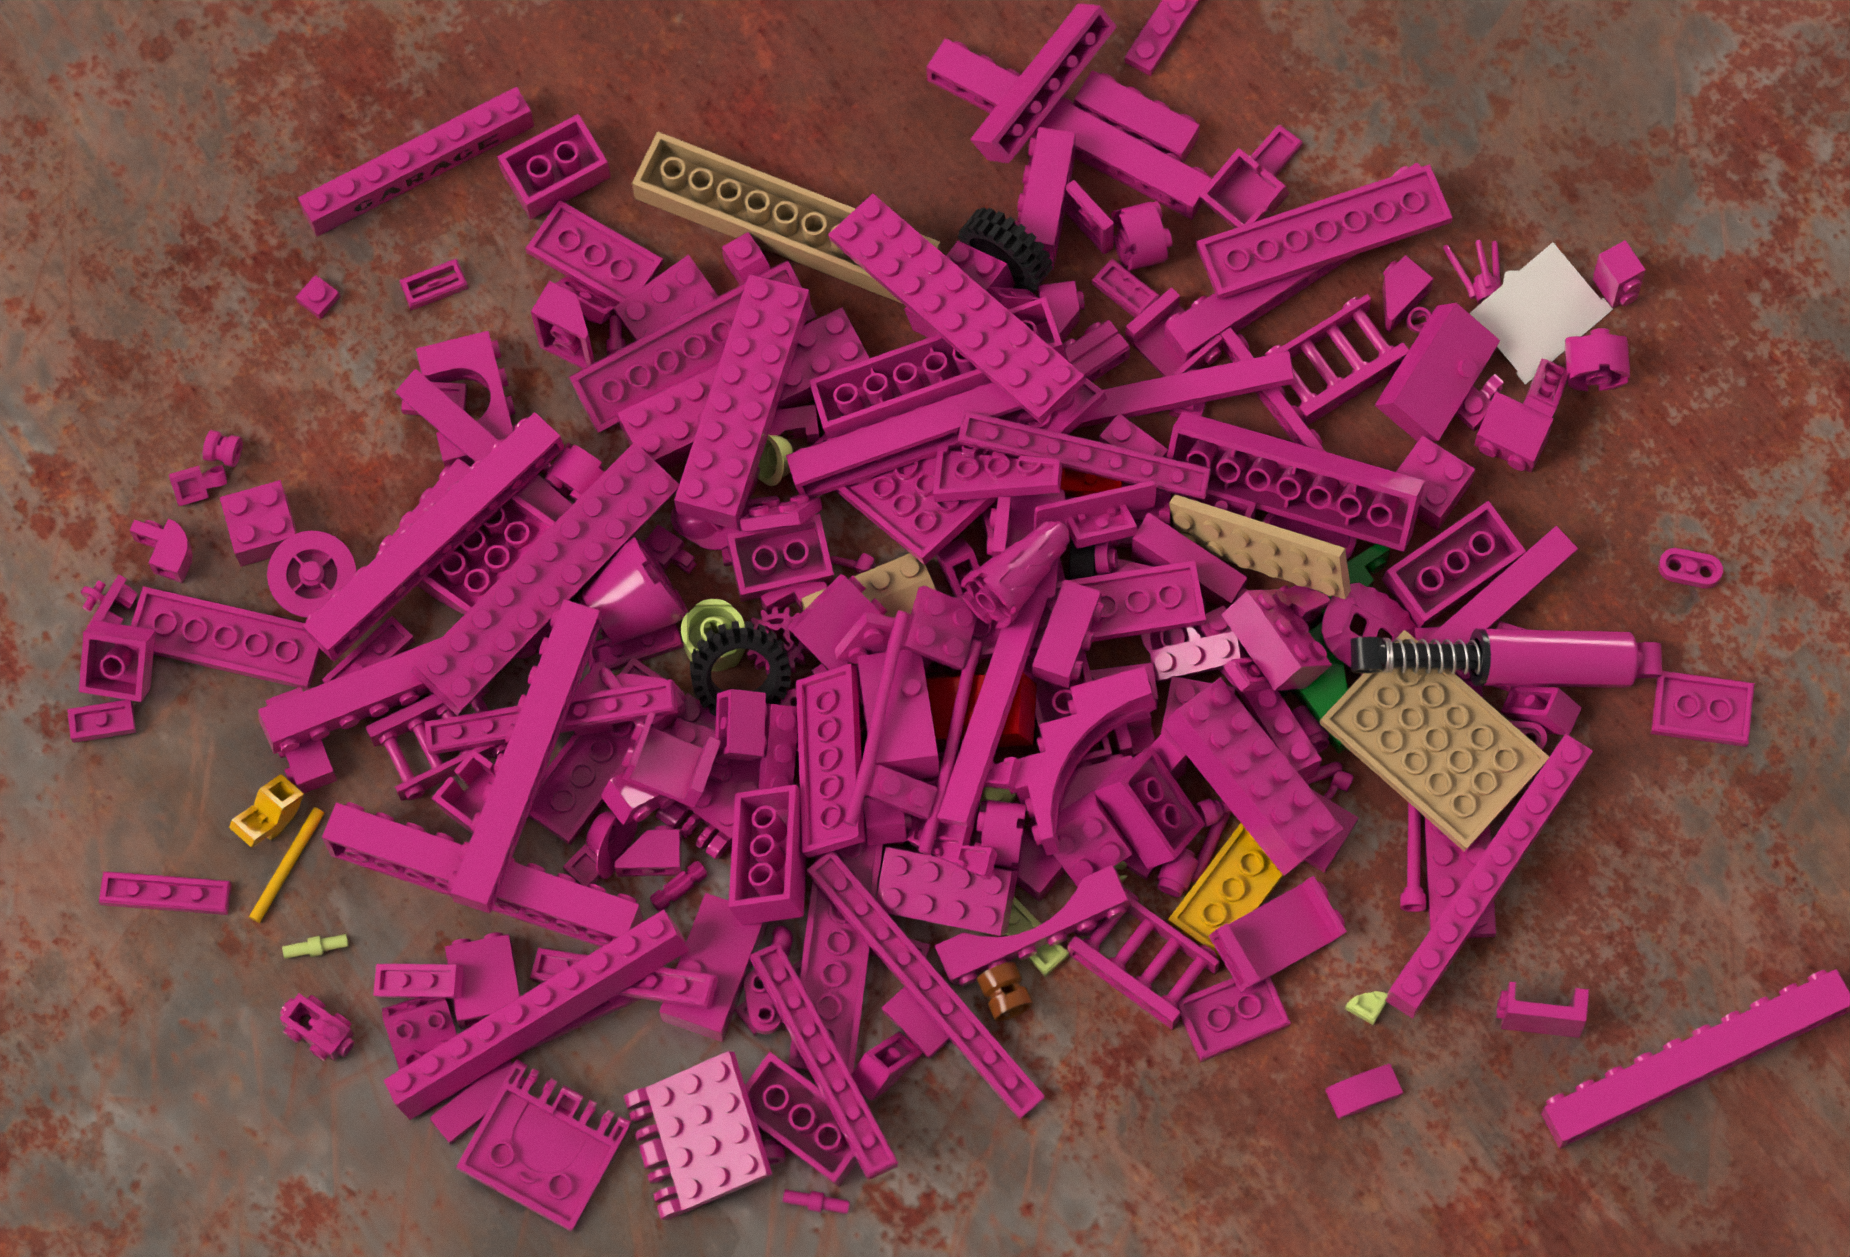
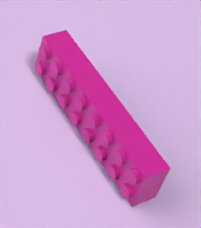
[674,274,811,530]
[809,296,1069,439]
[617,307,870,470]
[1167,411,1425,552]

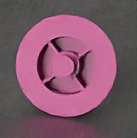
[267,531,356,618]

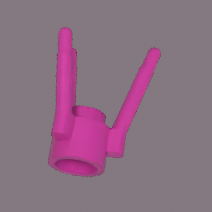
[1443,240,1502,304]

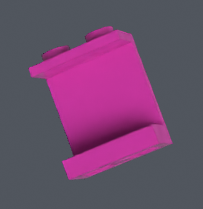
[1125,287,1223,377]
[621,712,721,808]

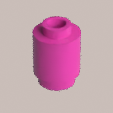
[1157,848,1199,897]

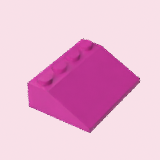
[417,494,555,615]

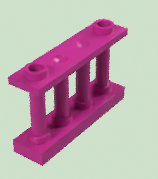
[1265,294,1409,426]
[365,685,508,801]
[1067,888,1219,1030]

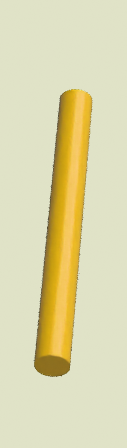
[249,807,325,923]

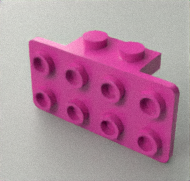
[987,489,1065,602]

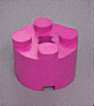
[1111,201,1172,271]
[1565,328,1630,391]
[544,442,604,501]
[974,799,1027,869]

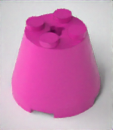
[577,536,689,648]

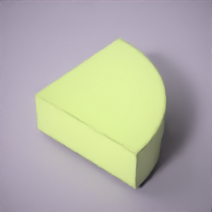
[1345,991,1387,1025]

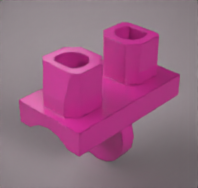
[80,574,138,628]

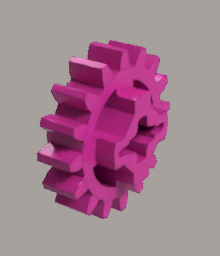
[746,606,811,675]

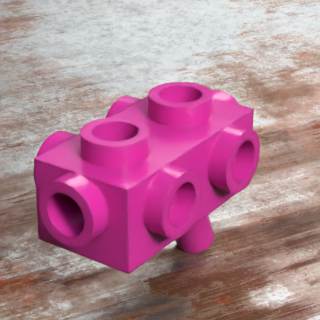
[279,993,355,1061]

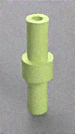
[282,934,349,959]

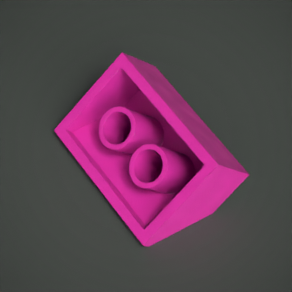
[531,281,595,369]
[1094,746,1205,869]

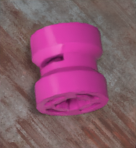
[202,430,243,467]

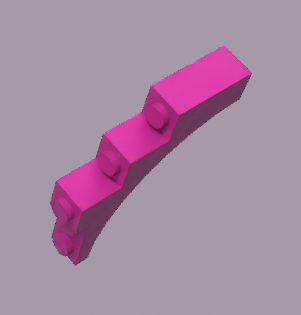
[1009,666,1157,856]

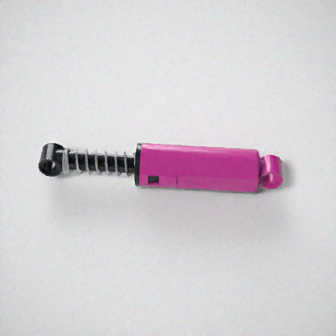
[1351,628,1662,688]

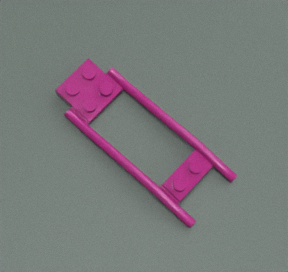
[844,586,983,855]

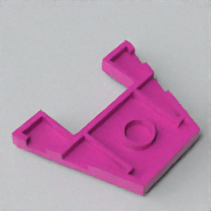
[907,757,1021,880]

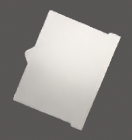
[1469,242,1613,384]

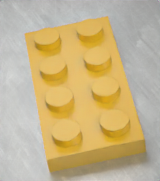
[1168,823,1284,960]

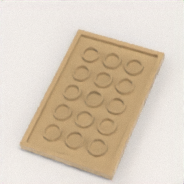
[1319,630,1549,852]

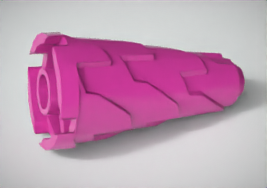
[960,521,1070,628]

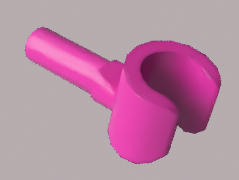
[830,553,876,574]
[1324,771,1353,800]

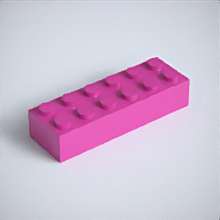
[1162,677,1343,876]

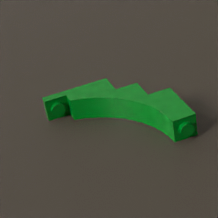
[1295,544,1390,754]

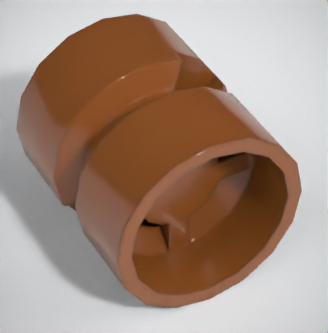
[977,962,1033,1022]

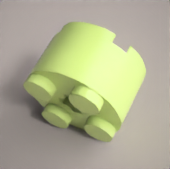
[681,599,746,671]

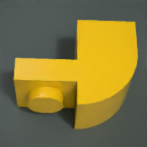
[229,774,304,848]

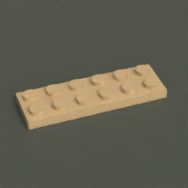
[1169,495,1351,599]

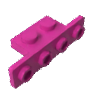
[1033,481,1157,549]

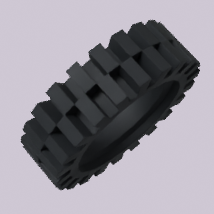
[958,207,1053,293]
[690,621,791,716]

